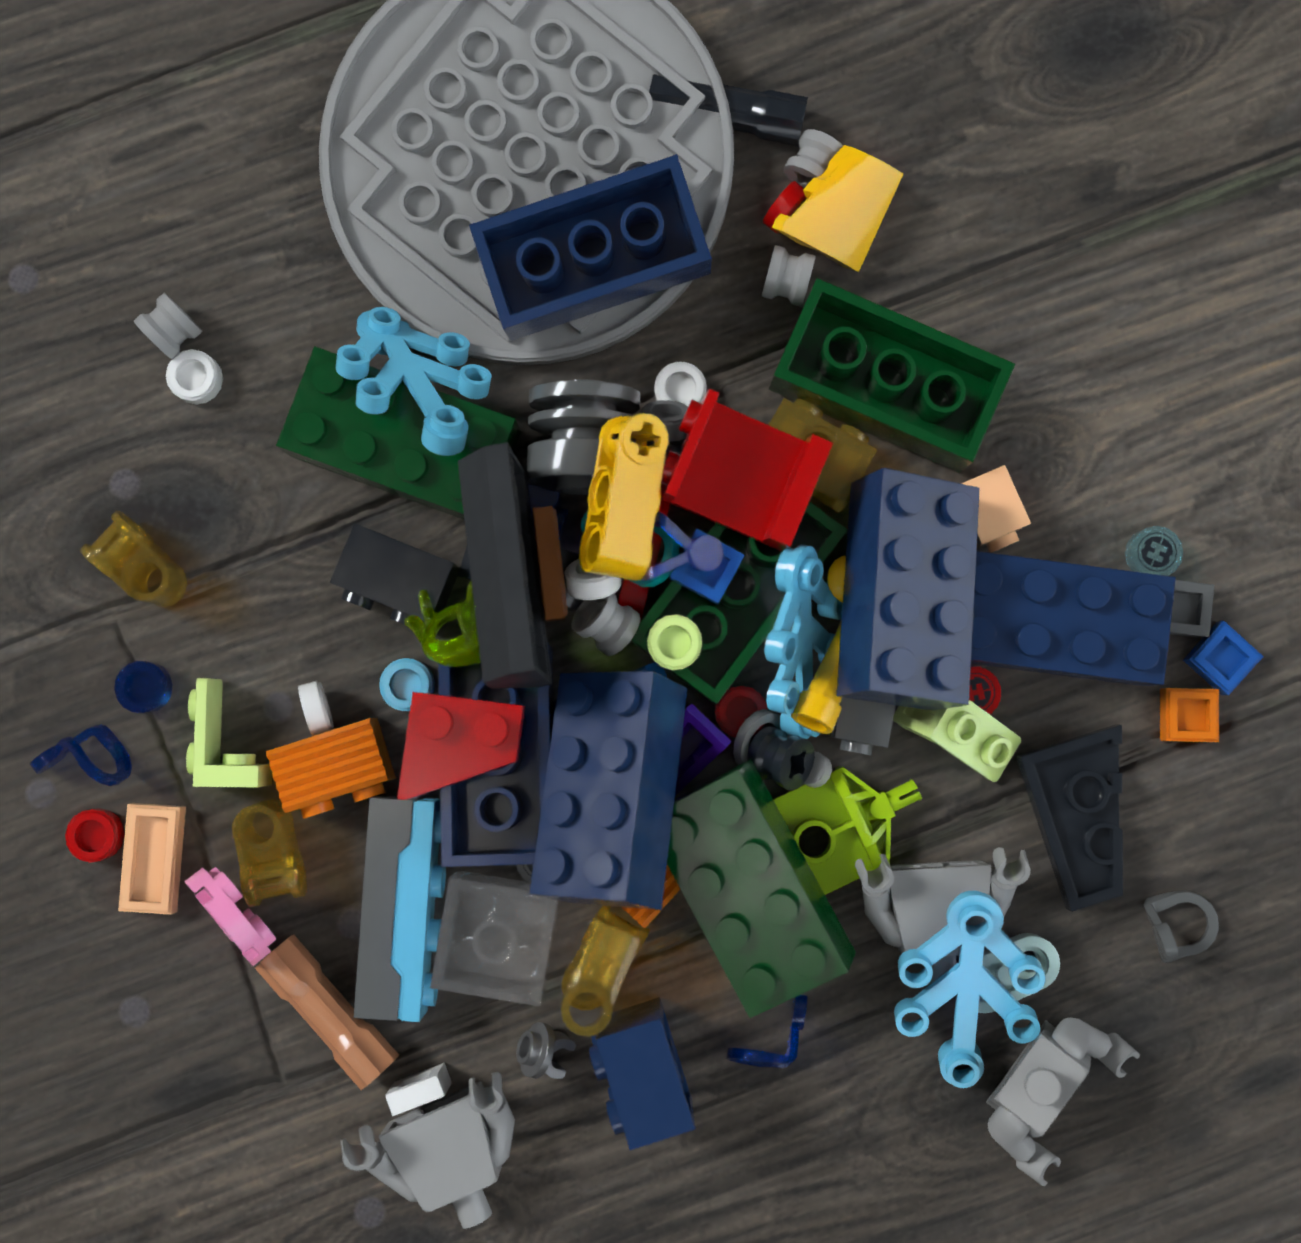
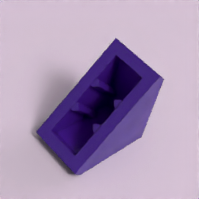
[675,703,731,796]

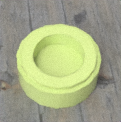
[647,615,702,671]

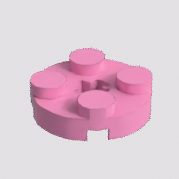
[184,867,276,966]

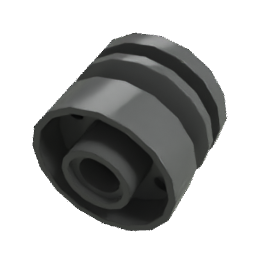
[527,379,640,496]

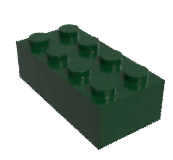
[769,278,1015,473]
[276,346,521,520]
[630,501,848,705]
[667,759,856,1018]

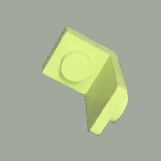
[186,678,272,787]
[893,700,1021,782]

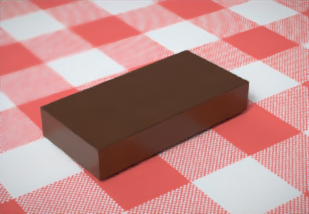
[532,506,568,622]

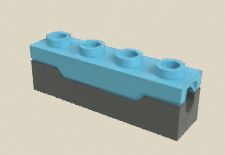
[354,795,446,1022]

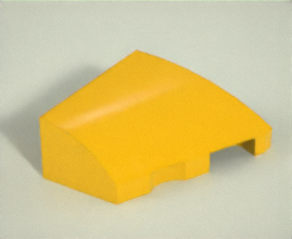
[772,145,903,272]

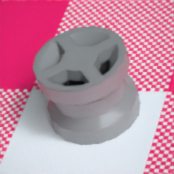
[784,129,843,188]
[761,245,816,307]
[134,292,202,359]
[571,594,641,656]

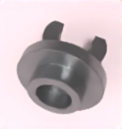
[516,1022,576,1079]

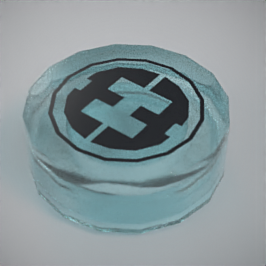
[1125,526,1183,576]

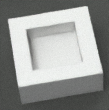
[385,1063,452,1116]

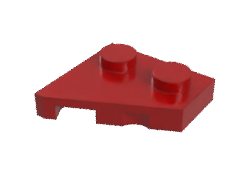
[397,692,525,800]

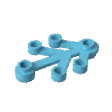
[336,307,492,456]
[765,545,843,739]
[894,890,1046,1088]

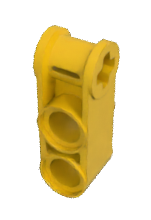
[579,414,668,581]

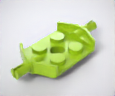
[773,766,922,895]

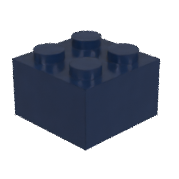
[589,997,695,1150]

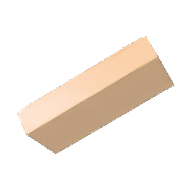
[118,803,186,915]

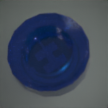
[114,661,173,713]

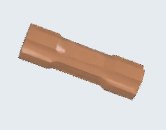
[255,934,399,1090]

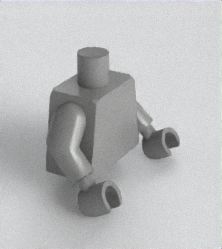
[855,847,1031,986]
[986,1017,1140,1186]
[341,1072,515,1229]

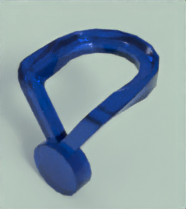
[641,511,724,581]
[30,725,132,786]
[726,994,807,1068]

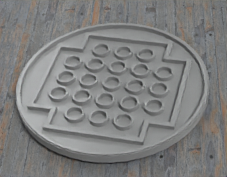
[319,0,734,365]

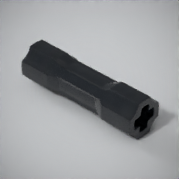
[649,74,808,146]

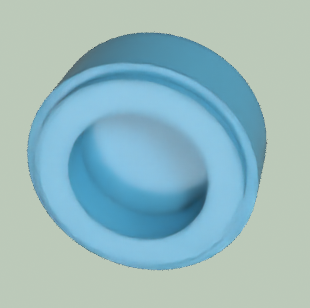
[379,658,435,711]

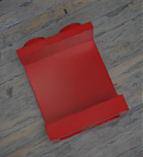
[661,389,833,551]

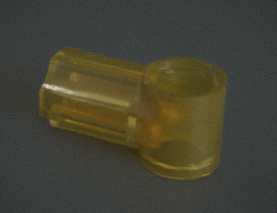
[559,920,641,1036]

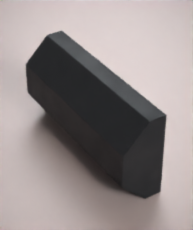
[458,443,552,689]

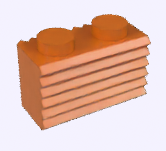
[266,718,396,819]

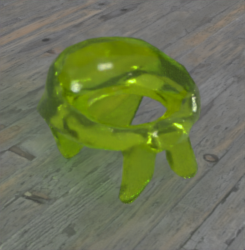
[404,582,481,667]

